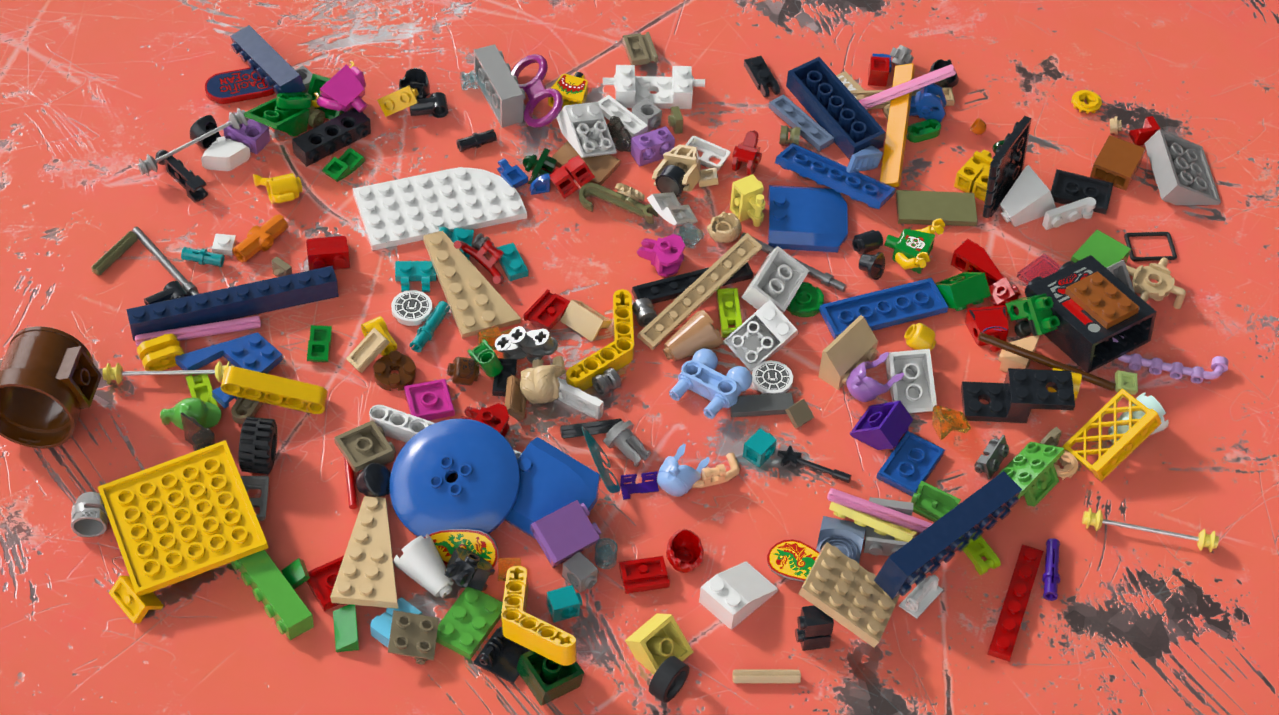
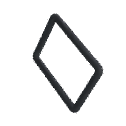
[1124,232,1177,261]

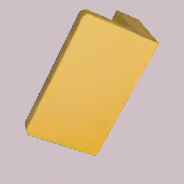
[109,576,164,623]

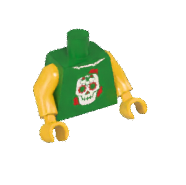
[885,218,945,274]

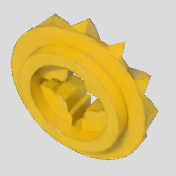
[1071,90,1102,114]

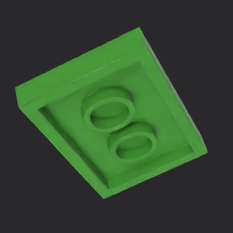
[436,587,503,660]

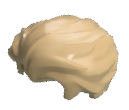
[707,212,742,243]

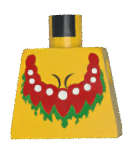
[548,72,588,108]

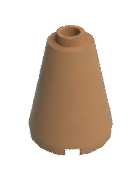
[663,310,723,361]

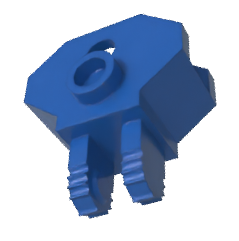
[909,83,947,122]

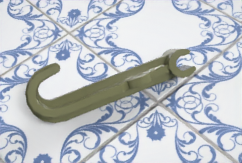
[579,183,658,224]

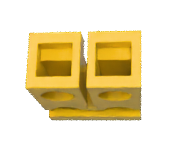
[954,150,993,202]

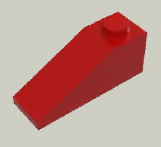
[951,238,1004,286]

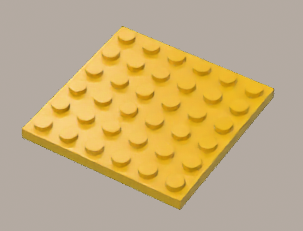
[98,440,269,596]

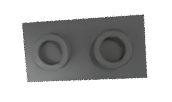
[975,435,1009,479]

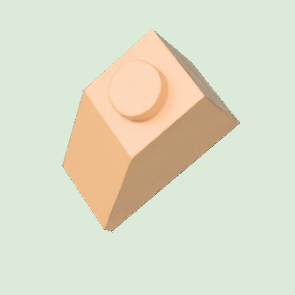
[998,335,1039,372]

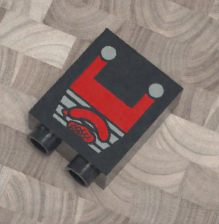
[1025,255,1157,373]

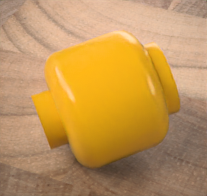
[904,323,936,351]

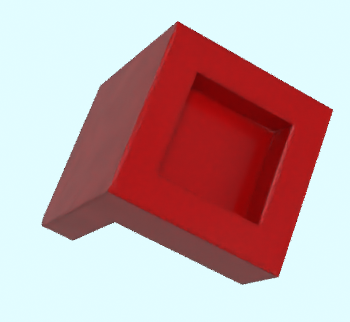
[868,56,890,87]
[1129,116,1160,146]

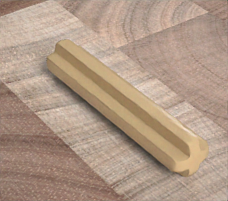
[732,669,801,683]

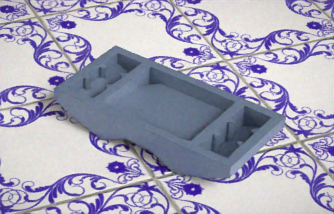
[816,516,866,564]

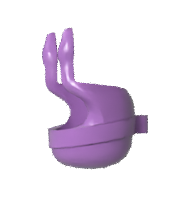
[846,352,904,402]

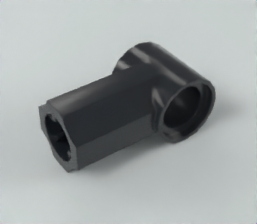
[410,92,448,118]
[144,281,188,305]

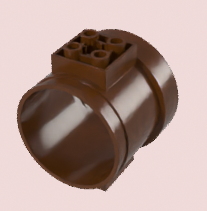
[0,326,102,448]

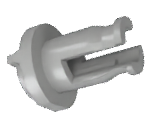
[603,420,651,467]

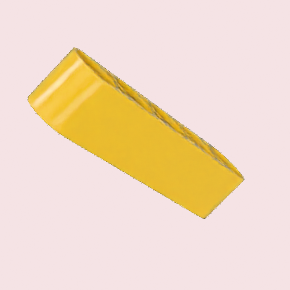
[221,366,328,414]

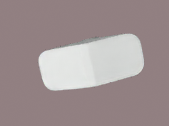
[201,136,251,171]

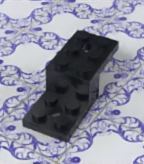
[961,368,1075,423]

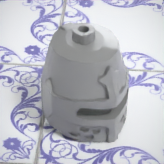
[71,492,108,537]

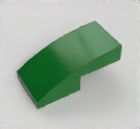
[322,147,365,182]
[307,325,332,362]

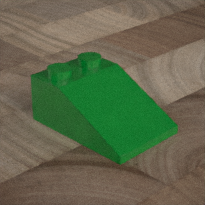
[244,97,310,136]

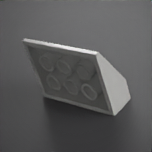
[1144,129,1221,205]

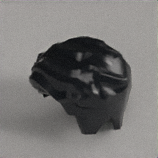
[399,68,430,99]

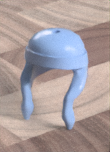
[657,444,709,497]

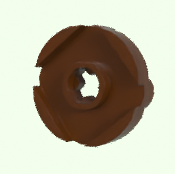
[373,351,416,391]

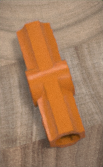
[232,214,289,263]

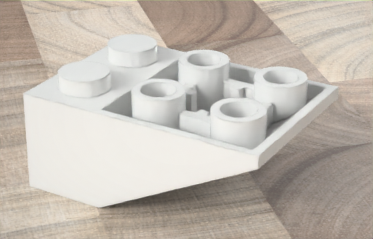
[556,102,617,158]
[723,300,799,371]

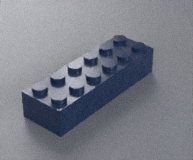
[786,57,886,160]

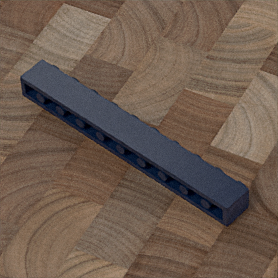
[126,266,339,341]

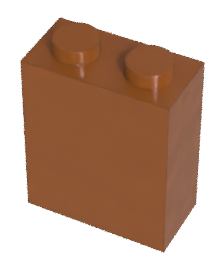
[1090,135,1145,191]

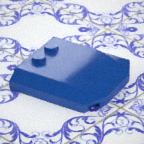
[768,185,848,253]
[505,437,601,540]

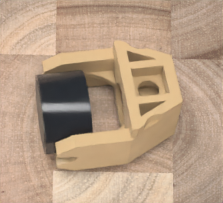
[652,144,701,197]

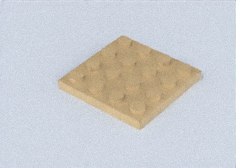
[798,542,900,647]

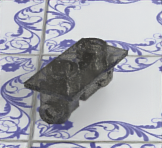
[607,116,632,152]

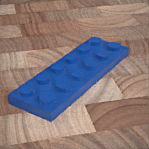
[775,143,896,209]
[819,278,948,340]

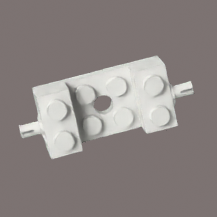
[603,65,705,109]

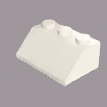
[741,246,810,313]

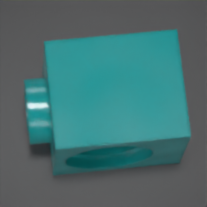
[742,429,777,468]
[546,585,583,623]

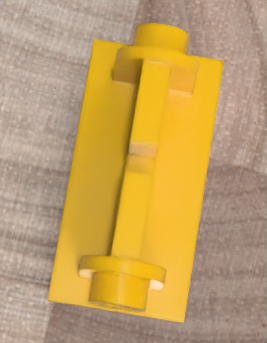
[377,85,419,117]

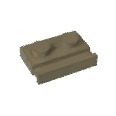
[622,32,658,66]

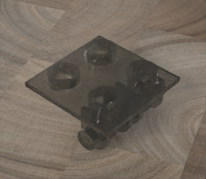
[181,412,215,451]

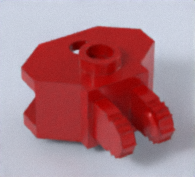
[732,130,762,175]
[460,403,509,438]

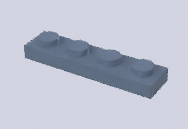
[769,94,834,151]

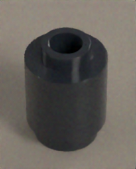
[852,230,883,254]

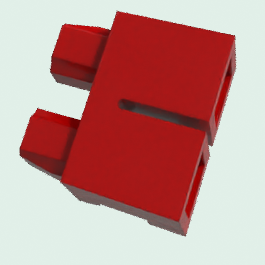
[549,155,595,199]

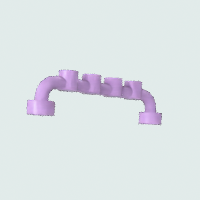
[1113,336,1229,384]

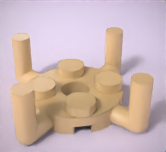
[1126,257,1186,309]

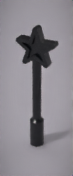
[778,445,852,483]

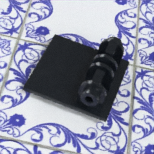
[473,627,531,684]

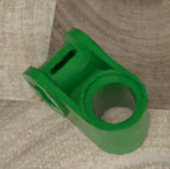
[467,339,503,377]

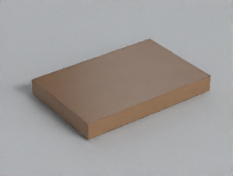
[552,141,621,185]

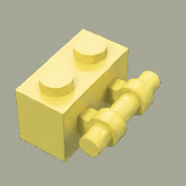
[730,174,765,227]

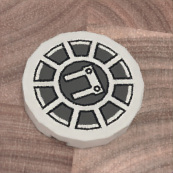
[391,290,432,326]
[752,360,793,394]

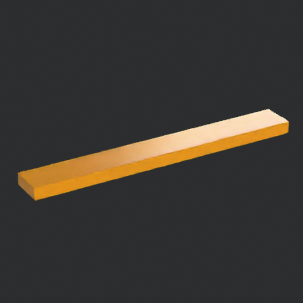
[880,63,915,187]

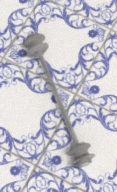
[137,108,249,176]

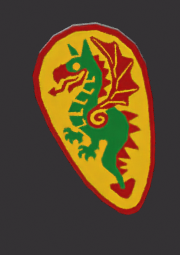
[424,529,499,567]
[767,539,820,582]

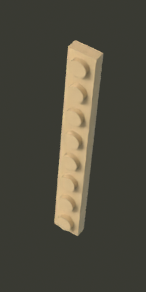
[637,233,762,350]

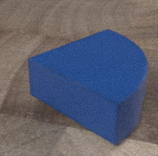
[529,173,550,195]

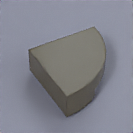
[1040,426,1062,446]

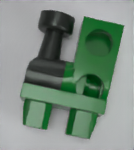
[1005,293,1060,338]

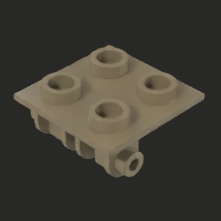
[388,610,439,665]

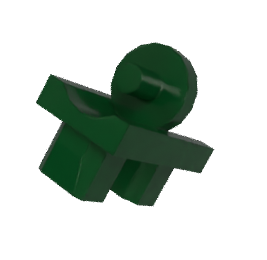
[522,148,557,185]

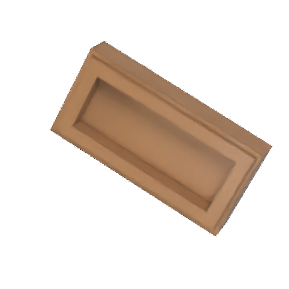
[505,375,526,421]

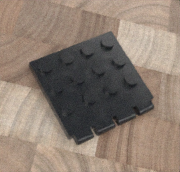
[983,115,1032,218]

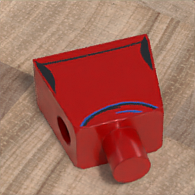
[965,305,1009,352]

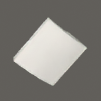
[647,192,698,226]

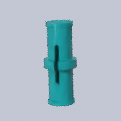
[181,247,225,267]

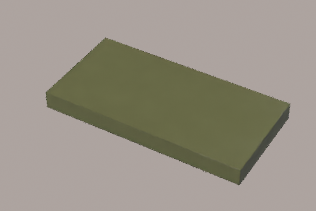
[896,190,978,226]

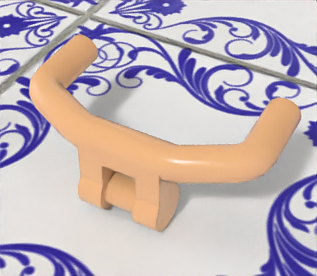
[692,453,740,488]

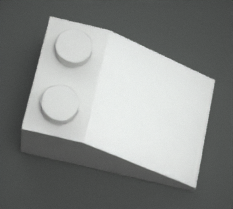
[885,349,938,414]
[699,561,778,630]

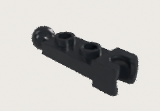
[155,150,208,202]

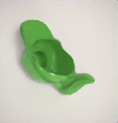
[160,398,221,430]

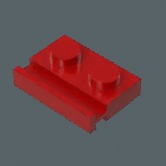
[524,289,570,331]
[619,556,670,594]

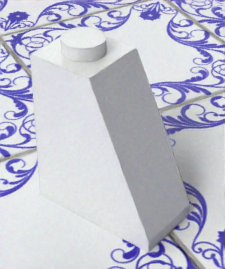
[1000,165,1056,227]

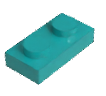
[496,243,529,281]

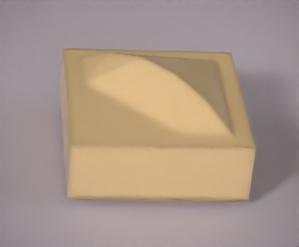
[698,168,719,187]

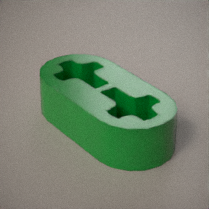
[276,92,313,109]
[906,119,941,143]

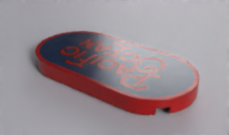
[205,68,275,104]

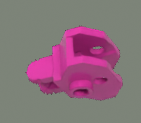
[637,234,685,277]

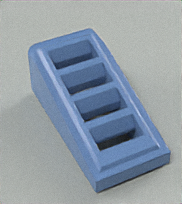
[846,145,883,173]

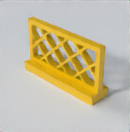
[1062,389,1162,482]

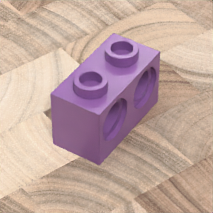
[223,112,270,154]
[631,126,675,167]

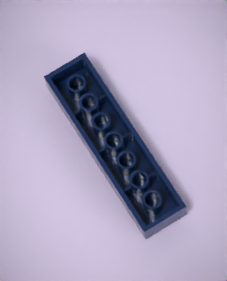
[874,471,1022,600]

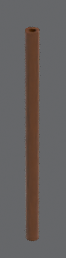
[977,332,1116,391]

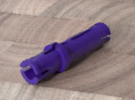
[1042,538,1060,601]

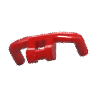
[454,240,504,284]

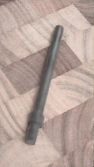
[132,227,199,296]
[740,233,847,292]

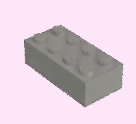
[474,44,526,127]

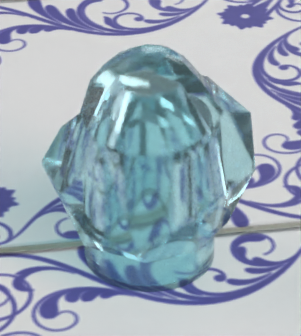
[674,222,704,247]

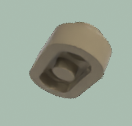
[231,397,263,424]

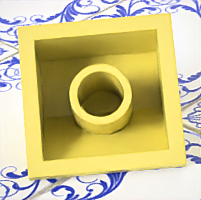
[625,613,693,675]

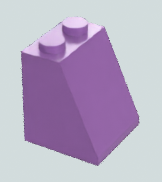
[530,500,601,568]

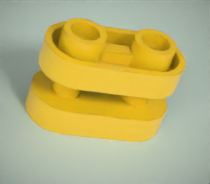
[137,334,185,371]

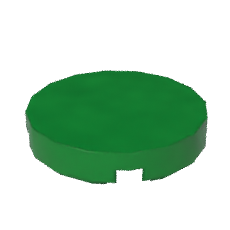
[786,282,824,317]

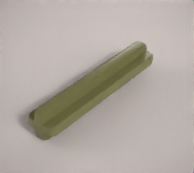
[91,231,138,276]

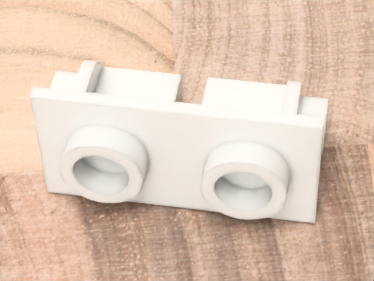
[899,575,943,619]

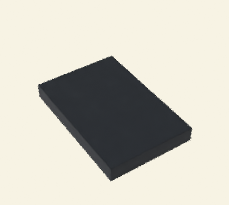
[1051,169,1114,215]

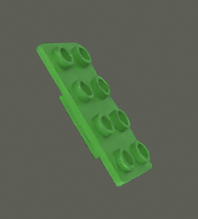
[998,442,1065,507]

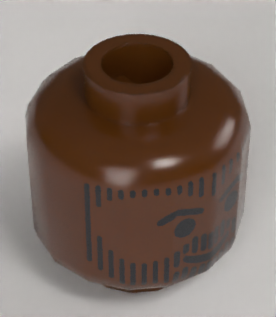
[447,357,479,385]

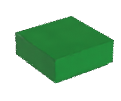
[281,558,310,589]

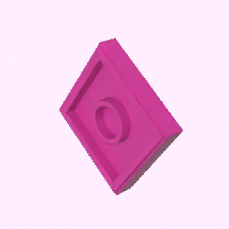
[404,379,455,421]

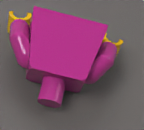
[312,61,368,113]

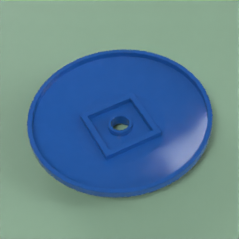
[389,419,520,537]

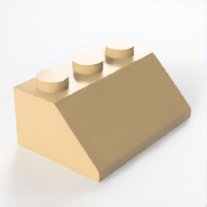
[818,315,878,390]

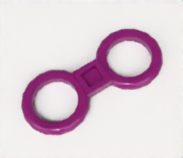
[511,54,563,128]

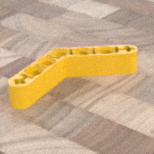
[566,289,634,391]
[501,566,577,666]

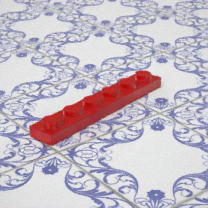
[987,544,1044,662]

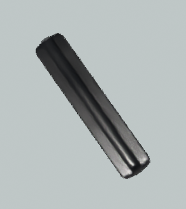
[560,418,622,438]

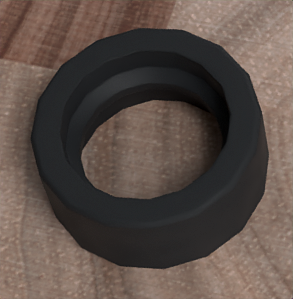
[649,656,689,703]

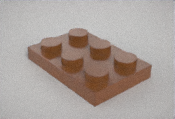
[1065,271,1139,329]

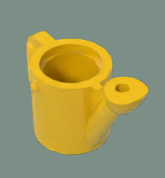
[253,173,303,204]

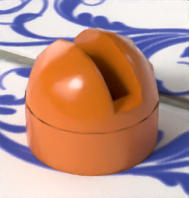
[970,118,987,135]

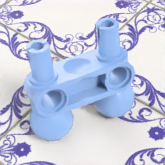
[669,348,752,419]

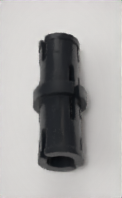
[456,129,497,152]

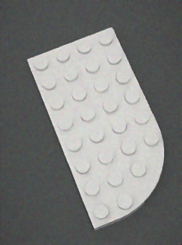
[353,167,527,251]

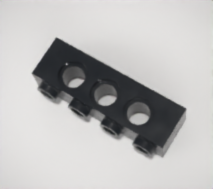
[292,108,371,167]

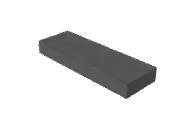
[730,393,794,417]

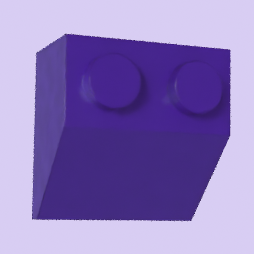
[850,401,914,450]

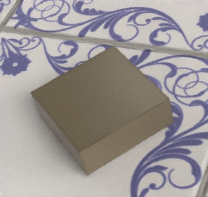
[785,399,814,428]

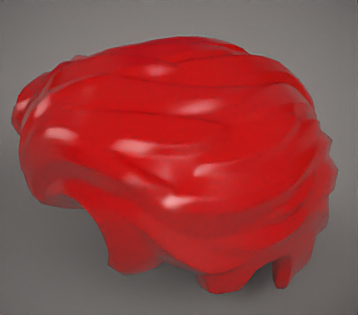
[666,529,704,573]

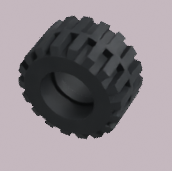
[239,417,277,474]

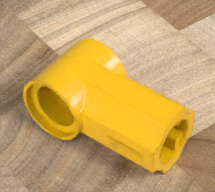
[361,316,397,355]

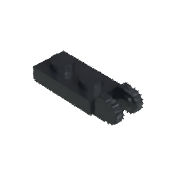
[744,56,780,97]

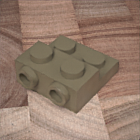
[334,420,396,473]

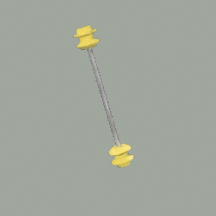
[102,361,235,384]
[1082,508,1219,553]

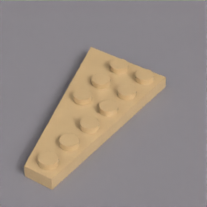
[423,231,521,339]
[330,496,398,609]

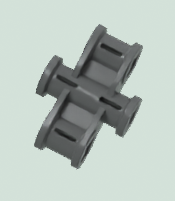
[495,326,558,363]

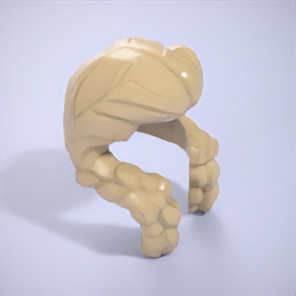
[520,356,566,404]

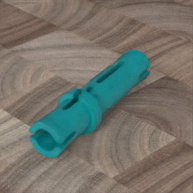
[410,301,450,352]

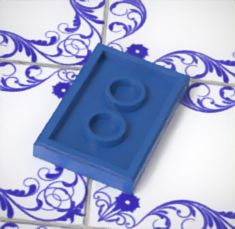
[876,431,945,497]

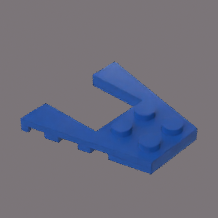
[175,332,283,408]

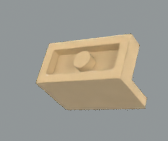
[561,300,612,341]

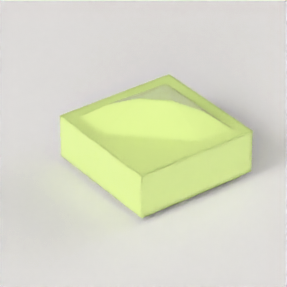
[1115,370,1138,395]

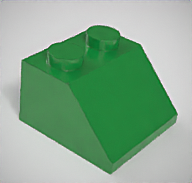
[935,272,991,311]

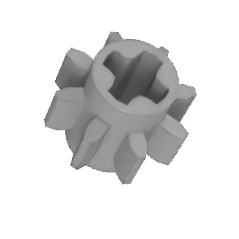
[890,45,914,65]

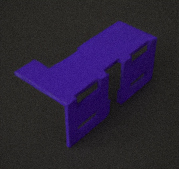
[620,471,659,500]

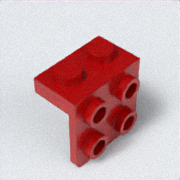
[306,236,350,270]

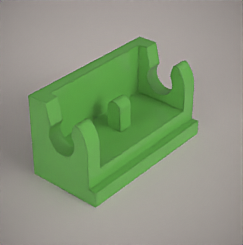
[911,481,961,522]

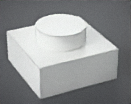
[212,234,236,256]

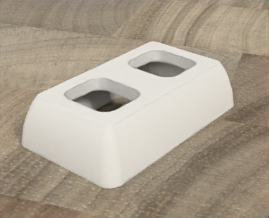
[685,136,731,171]

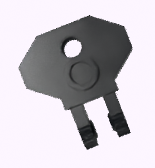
[445,547,495,591]

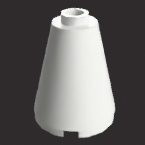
[393,534,453,598]

